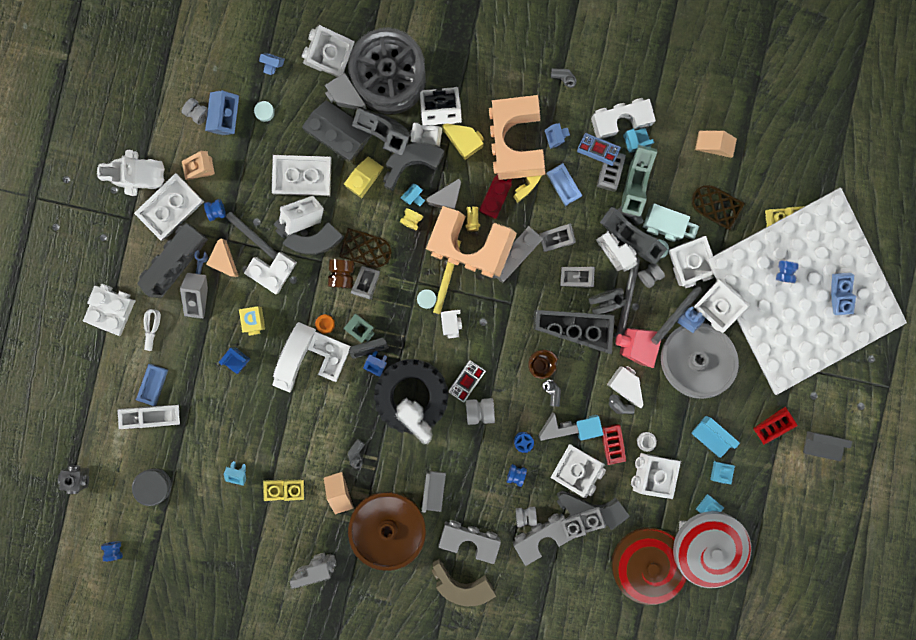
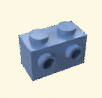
[205,91,239,135]

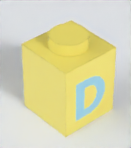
[239,307,265,336]

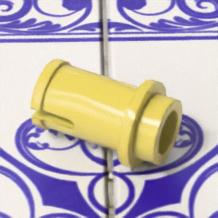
[466,207,481,232]

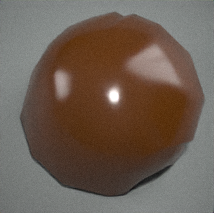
[528,349,558,379]

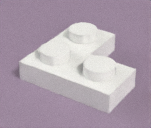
[244,252,297,294]
[308,332,351,382]

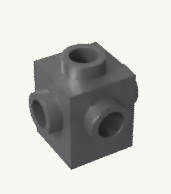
[58,465,89,494]

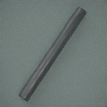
[226,212,278,260]
[651,286,702,345]

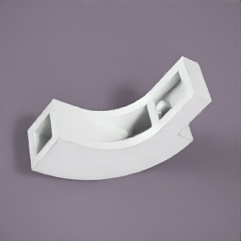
[273,322,316,392]

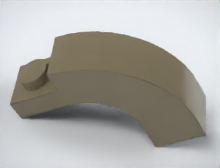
[432,558,496,606]

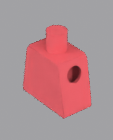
[615,328,661,368]

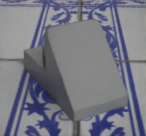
[538,413,579,441]

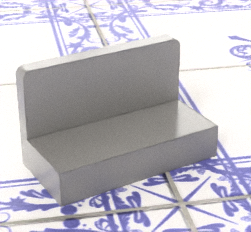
[422,470,446,513]

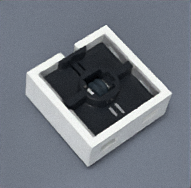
[420,87,461,126]

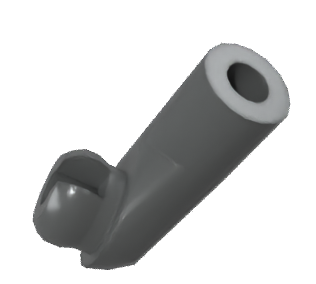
[542,380,561,407]
[609,395,635,414]
[348,439,365,469]

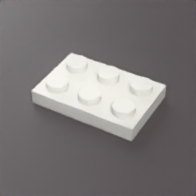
[272,155,332,196]
[134,173,204,241]

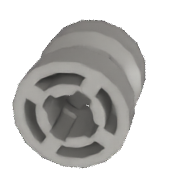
[182,98,208,125]
[638,263,665,288]
[516,507,537,527]

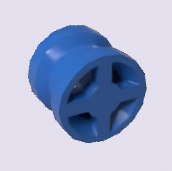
[204,199,226,221]
[514,432,534,453]
[506,464,527,487]
[101,541,123,561]

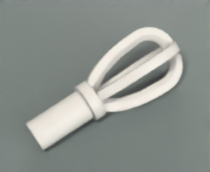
[144,309,161,351]

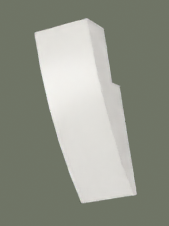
[118,405,180,429]

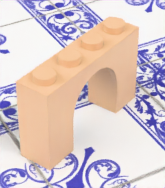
[489,95,545,180]
[426,206,517,278]

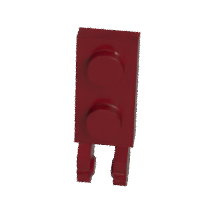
[479,173,513,219]

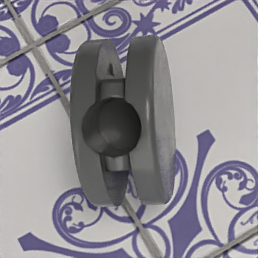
[588,288,627,314]
[132,468,172,506]

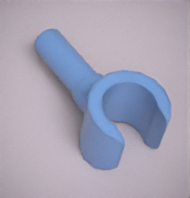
[194,250,208,275]

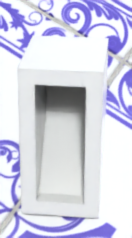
[607,366,643,408]

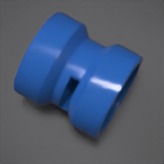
[776,261,799,283]

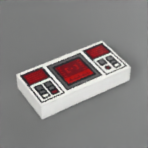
[448,360,485,402]

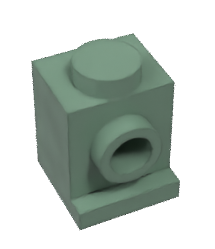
[344,314,375,343]

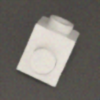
[410,123,442,147]

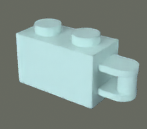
[643,204,699,242]

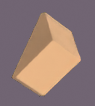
[695,131,737,158]
[206,239,239,277]
[324,472,354,514]

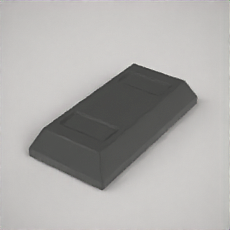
[348,338,389,359]

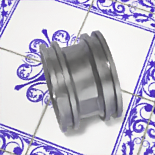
[349,28,426,115]

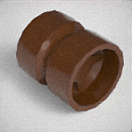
[327,259,354,288]

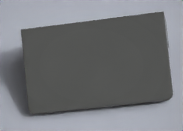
[803,431,852,461]

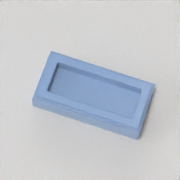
[546,163,582,206]

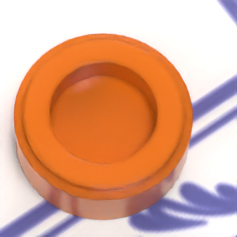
[315,315,335,334]

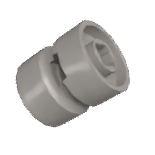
[466,398,495,425]

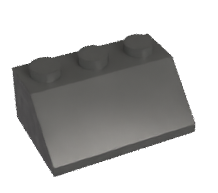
[302,100,372,164]

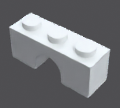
[591,98,656,139]

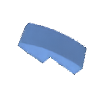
[831,273,856,315]

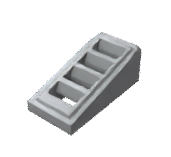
[596,153,626,192]

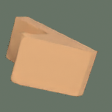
[182,151,215,180]

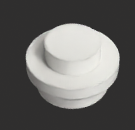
[637,432,657,452]

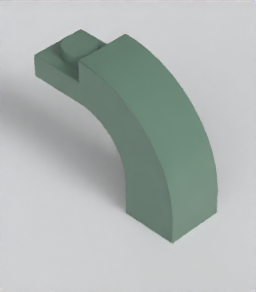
[622,145,657,217]

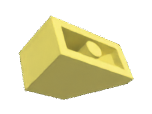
[442,124,484,160]
[344,156,384,198]

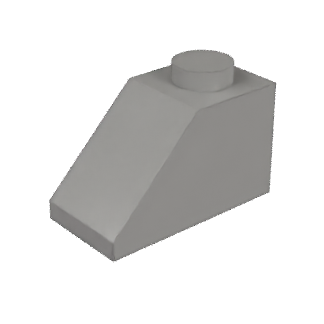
[325,73,367,110]
[180,273,208,319]

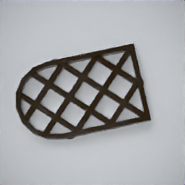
[692,185,745,230]
[339,228,392,268]

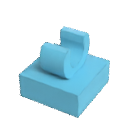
[401,184,425,206]
[224,461,246,486]
[710,461,735,485]
[696,494,724,513]

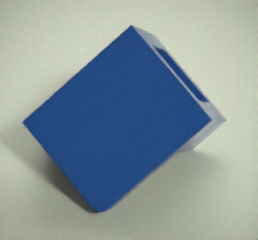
[219,347,250,374]

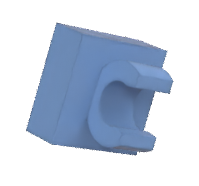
[259,53,284,75]
[545,123,570,148]
[677,307,705,333]

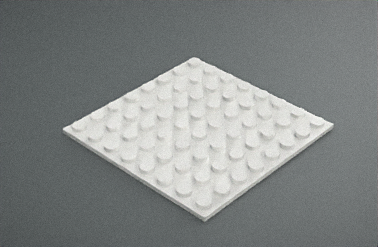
[707,188,907,395]

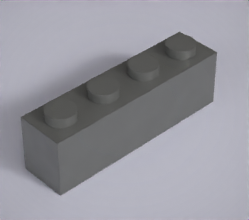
[137,223,208,298]
[533,310,614,354]

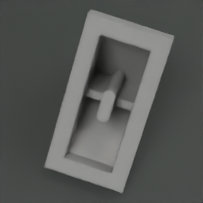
[426,179,461,210]
[539,224,576,252]
[351,266,380,300]
[561,267,595,288]

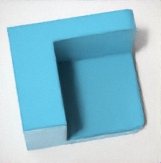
[623,128,654,153]
[576,415,603,441]

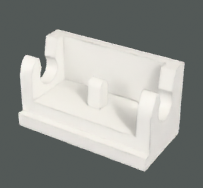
[280,196,324,235]

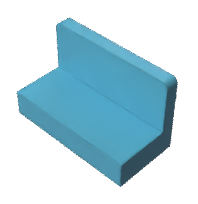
[692,416,740,458]

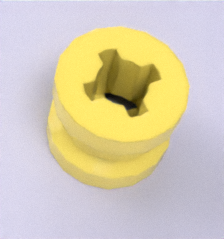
[400,208,423,231]

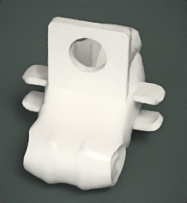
[97,150,165,196]

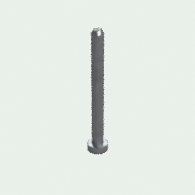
[613,256,640,338]

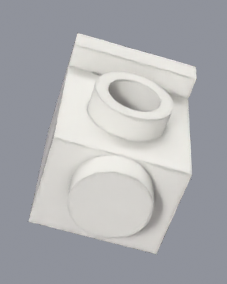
[441,310,462,338]

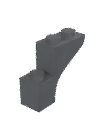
[556,491,630,530]

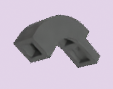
[352,107,410,155]
[383,143,444,191]
[600,207,667,264]
[274,219,344,255]

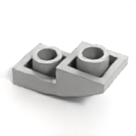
[561,507,606,540]

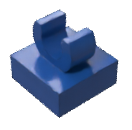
[363,351,387,377]

